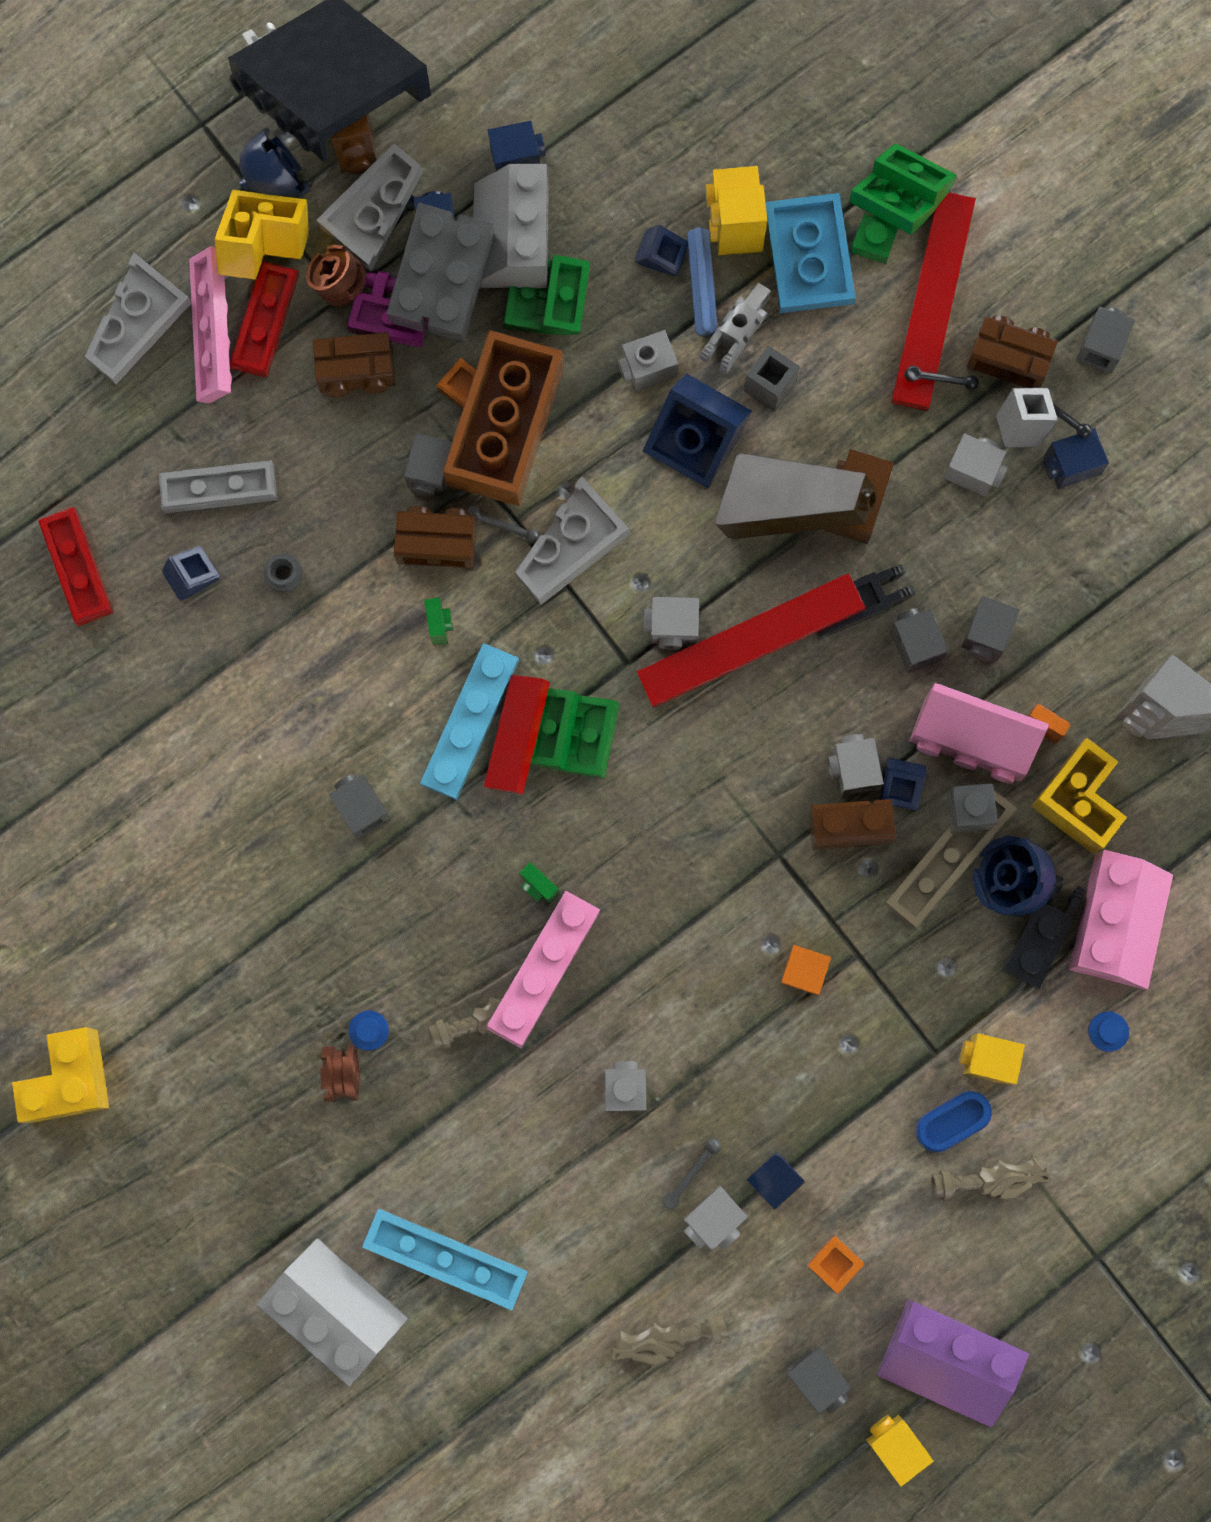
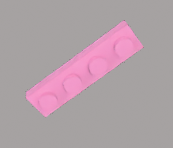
[189,246,232,404]
[487,891,600,1048]

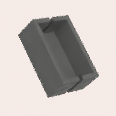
[387,203,495,344]

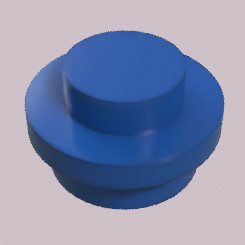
[349,1010,389,1051]
[1088,1011,1129,1052]

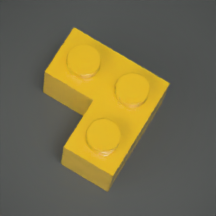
[705,166,767,256]
[214,190,309,280]
[1031,737,1127,855]
[12,1027,109,1123]

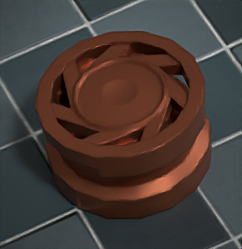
[306,244,367,307]
[320,1045,360,1102]

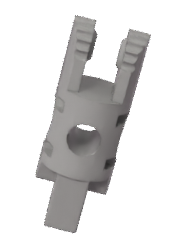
[698,283,770,375]

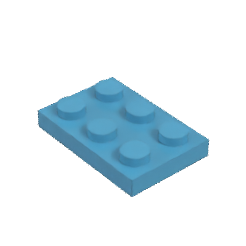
[765,193,856,313]

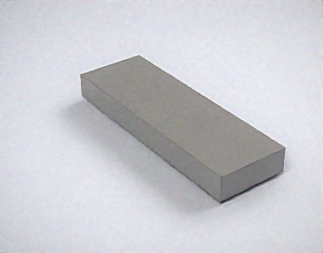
[159,460,277,514]

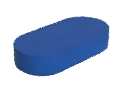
[915,1091,992,1152]

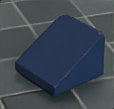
[635,224,688,276]
[162,546,220,601]
[879,758,926,811]
[746,1152,805,1210]

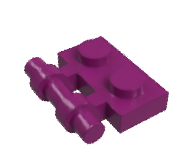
[347,271,429,348]

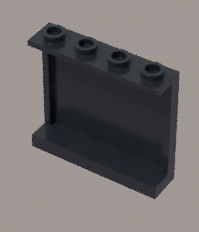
[228,0,431,162]

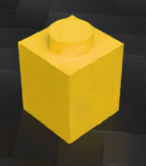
[959,1033,1025,1086]
[866,1415,934,1487]

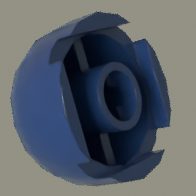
[239,128,311,199]
[973,835,1056,917]

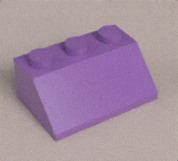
[877,1299,1029,1428]

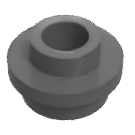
[264,554,303,592]

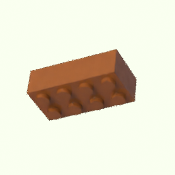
[443,330,564,506]

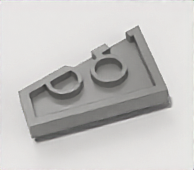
[316,144,423,272]
[85,252,191,385]
[515,476,631,605]

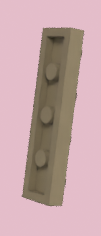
[884,783,1017,929]

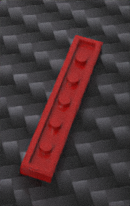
[891,192,976,411]
[636,573,866,708]

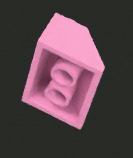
[909,683,1049,784]
[1069,850,1173,990]

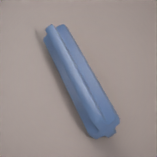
[687,227,718,337]

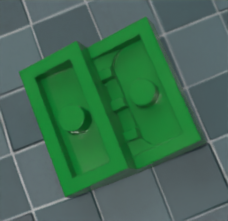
[849,143,957,235]
[503,254,590,335]
[530,688,620,779]

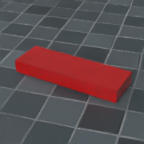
[229,261,299,378]
[38,506,114,627]
[484,675,550,795]

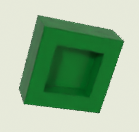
[851,214,899,264]
[424,597,454,646]
[519,862,560,904]

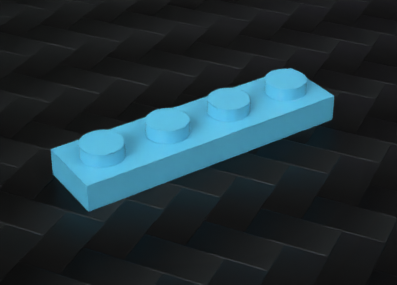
[420,643,519,801]
[362,1209,528,1310]

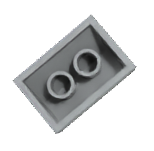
[473,164,549,288]
[1117,654,1211,739]
[257,1238,409,1387]

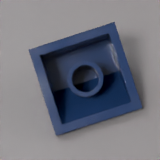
[643,373,752,489]

